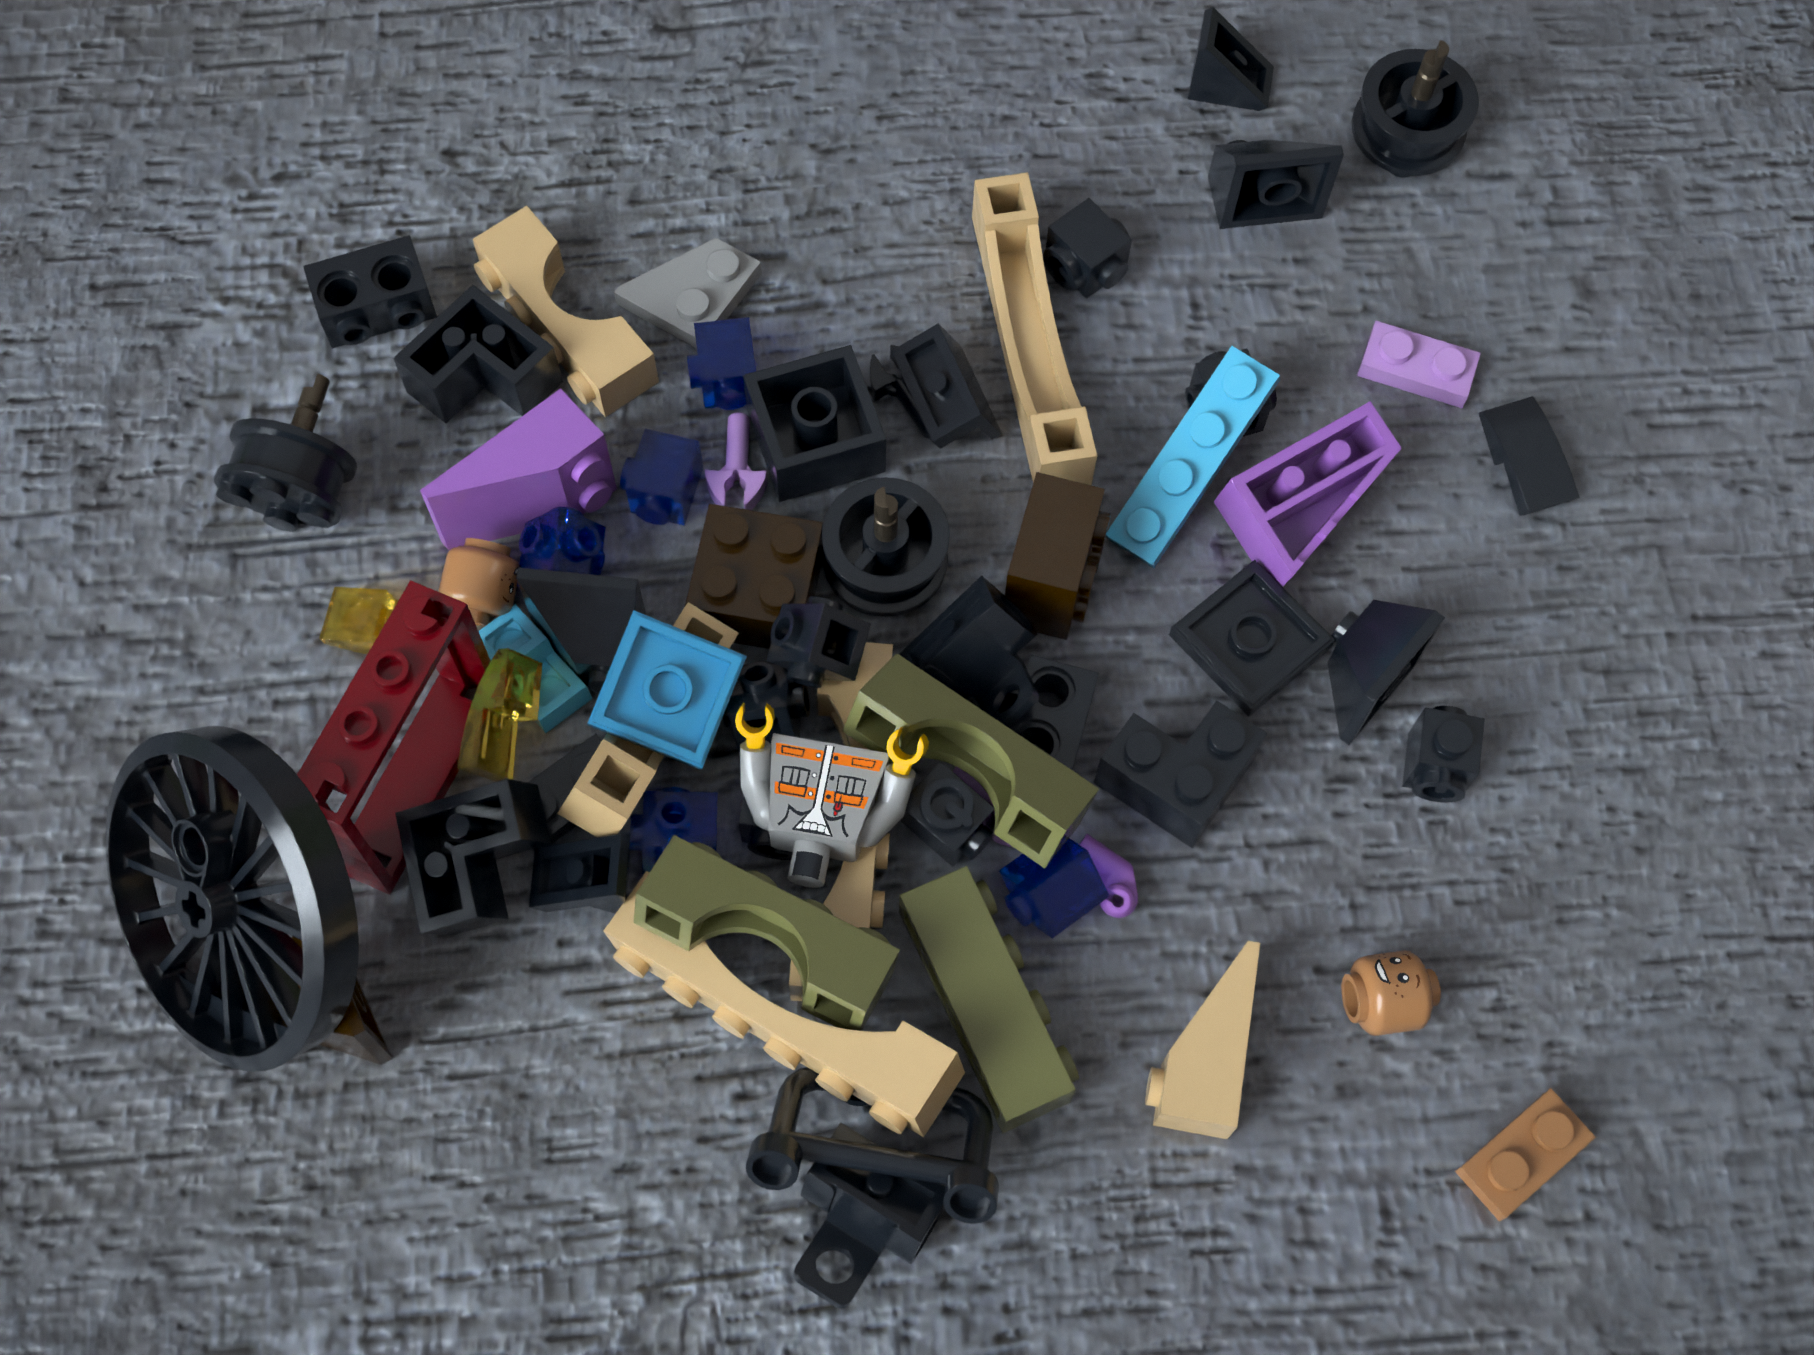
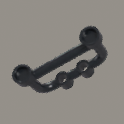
[746,1067,999,1224]

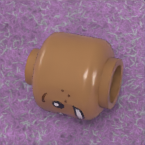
[438,538,521,626]
[1341,950,1441,1036]

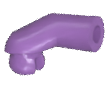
[1070,834,1138,918]

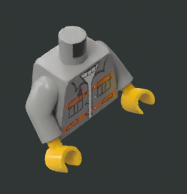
[735,703,929,888]

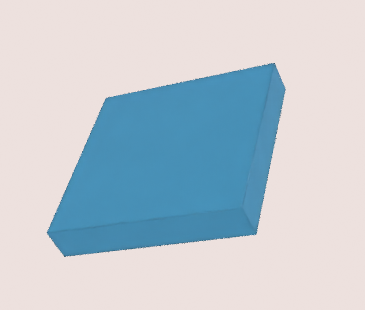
[587,610,747,770]

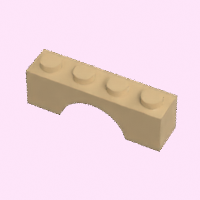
[473,205,659,417]
[557,602,739,838]

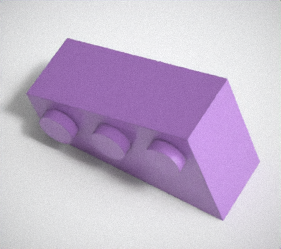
[1214,401,1401,587]

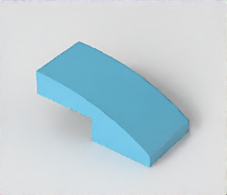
[479,604,592,733]

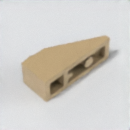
[1145,941,1260,1139]

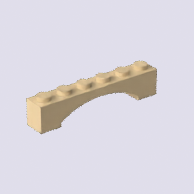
[972,172,1097,485]
[789,642,893,1001]
[603,871,965,1138]

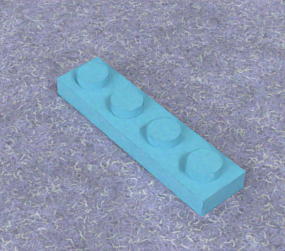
[1106,346,1280,568]

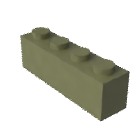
[899,866,1079,1133]

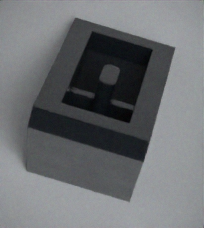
[1188,7,1274,111]

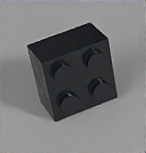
[743,345,886,502]

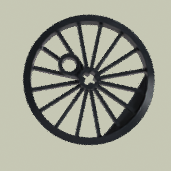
[106,726,359,1072]

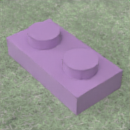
[1357,320,1481,408]

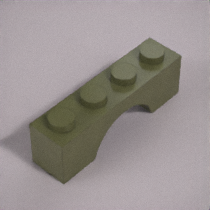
[843,653,1099,868]
[634,835,900,1031]

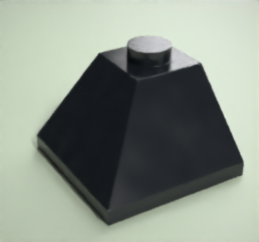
[1208,140,1344,229]
[516,567,646,693]
[1327,599,1445,745]

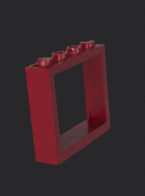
[297,580,503,895]

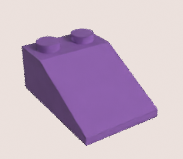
[420,388,617,550]

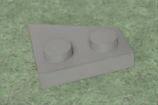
[614,238,762,352]

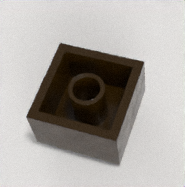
[1005,472,1111,640]
[685,503,823,649]

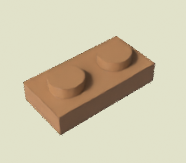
[1455,1088,1596,1222]

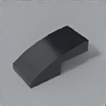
[1479,396,1580,516]

